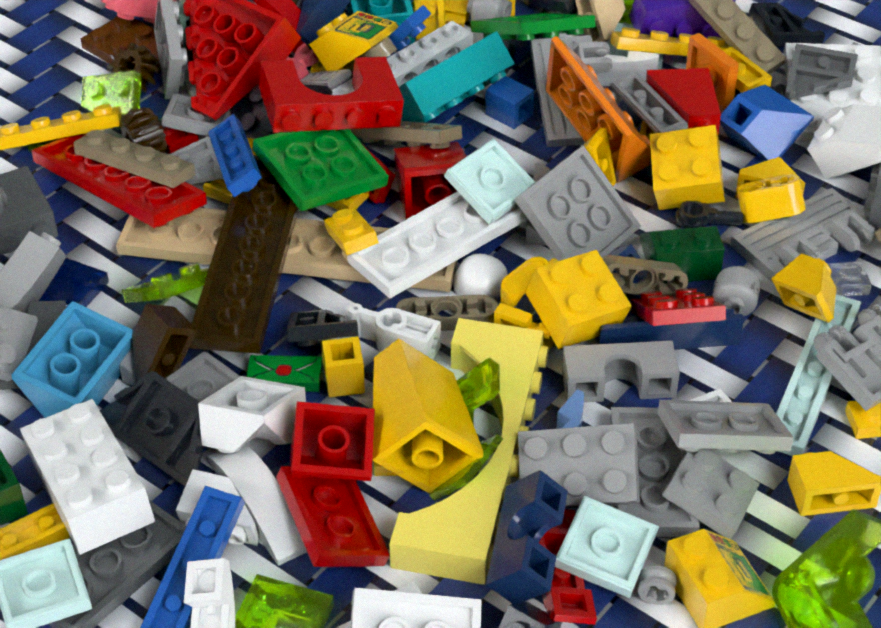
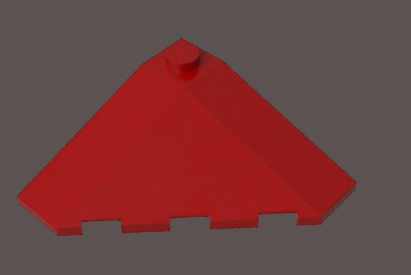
[183,0,301,121]

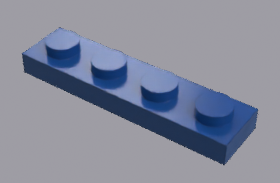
[208,113,262,197]
[140,486,245,628]

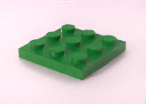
[471,13,596,40]
[252,129,389,211]

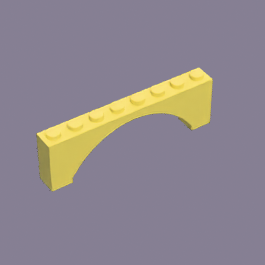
[389,318,549,585]

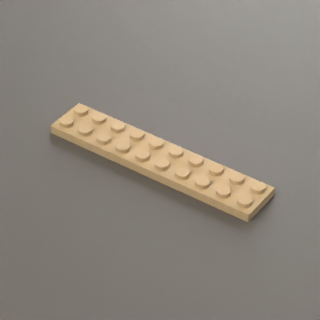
[116,207,458,292]

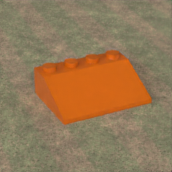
[546,36,651,184]

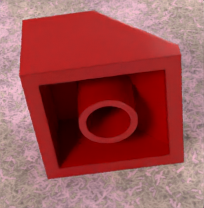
[290,401,375,481]

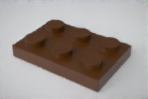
[80,16,183,71]

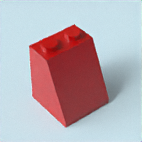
[394,142,467,220]

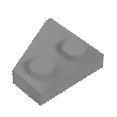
[169,136,224,184]

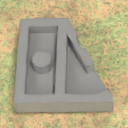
[0,305,38,381]

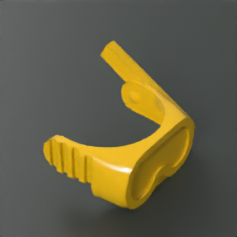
[500,257,558,307]

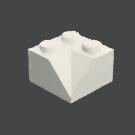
[198,376,306,453]

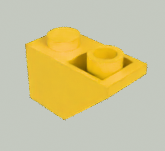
[320,336,365,398]

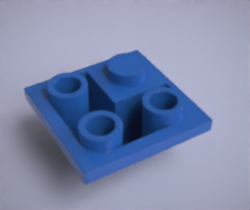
[720,85,814,161]

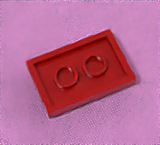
[631,288,726,326]
[276,466,390,567]

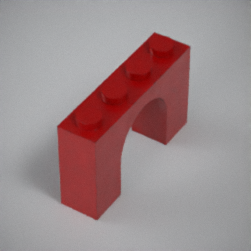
[259,57,404,133]

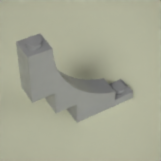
[0,231,67,314]

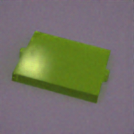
[429,434,503,501]

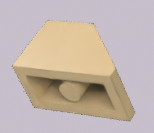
[575,0,626,42]

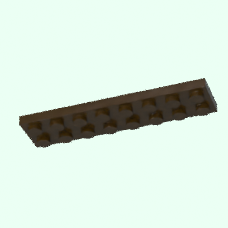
[189,155,299,354]

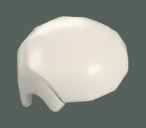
[453,254,508,298]

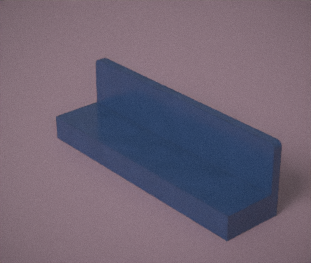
[594,308,744,350]

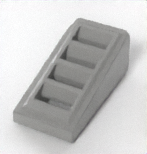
[300,69,353,90]

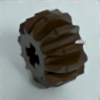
[106,42,160,96]
[120,107,167,153]

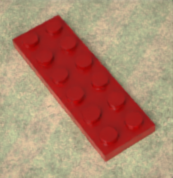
[32,133,207,228]

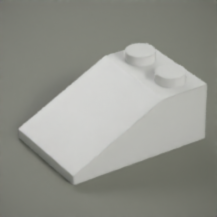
[807,104,881,179]

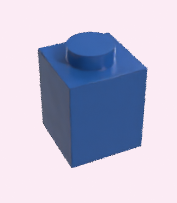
[485,76,534,129]

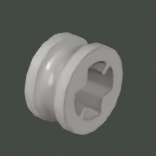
[638,566,677,605]

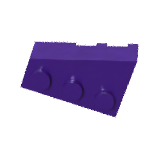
[629,0,736,39]

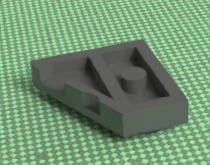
[784,43,858,100]

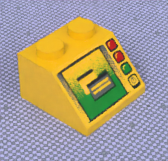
[309,11,399,71]
[664,529,776,628]

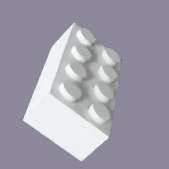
[20,399,155,555]

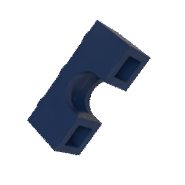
[486,470,568,604]

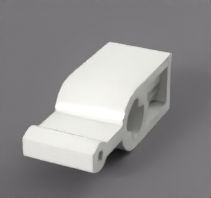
[347,303,441,359]

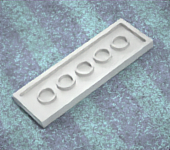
[347,191,528,298]

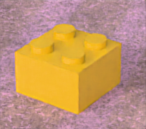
[650,125,725,210]
[525,249,632,349]

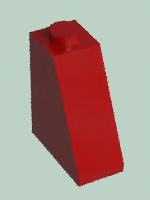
[646,68,721,134]

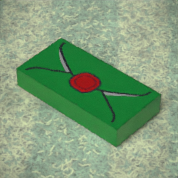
[247,355,323,392]

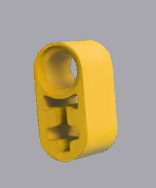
[736,175,806,223]

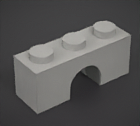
[562,341,680,402]

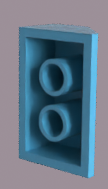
[12,301,134,418]

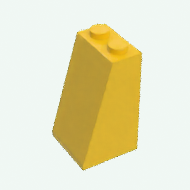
[373,338,483,494]

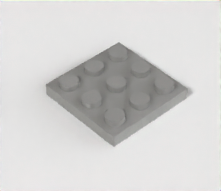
[514,145,641,261]

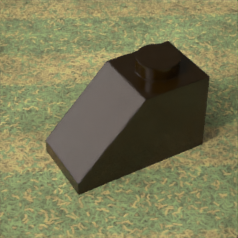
[132,304,197,383]

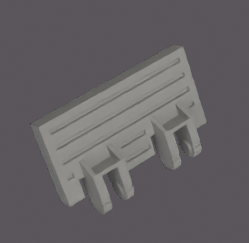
[530,35,620,147]
[730,188,877,284]
[813,301,881,411]

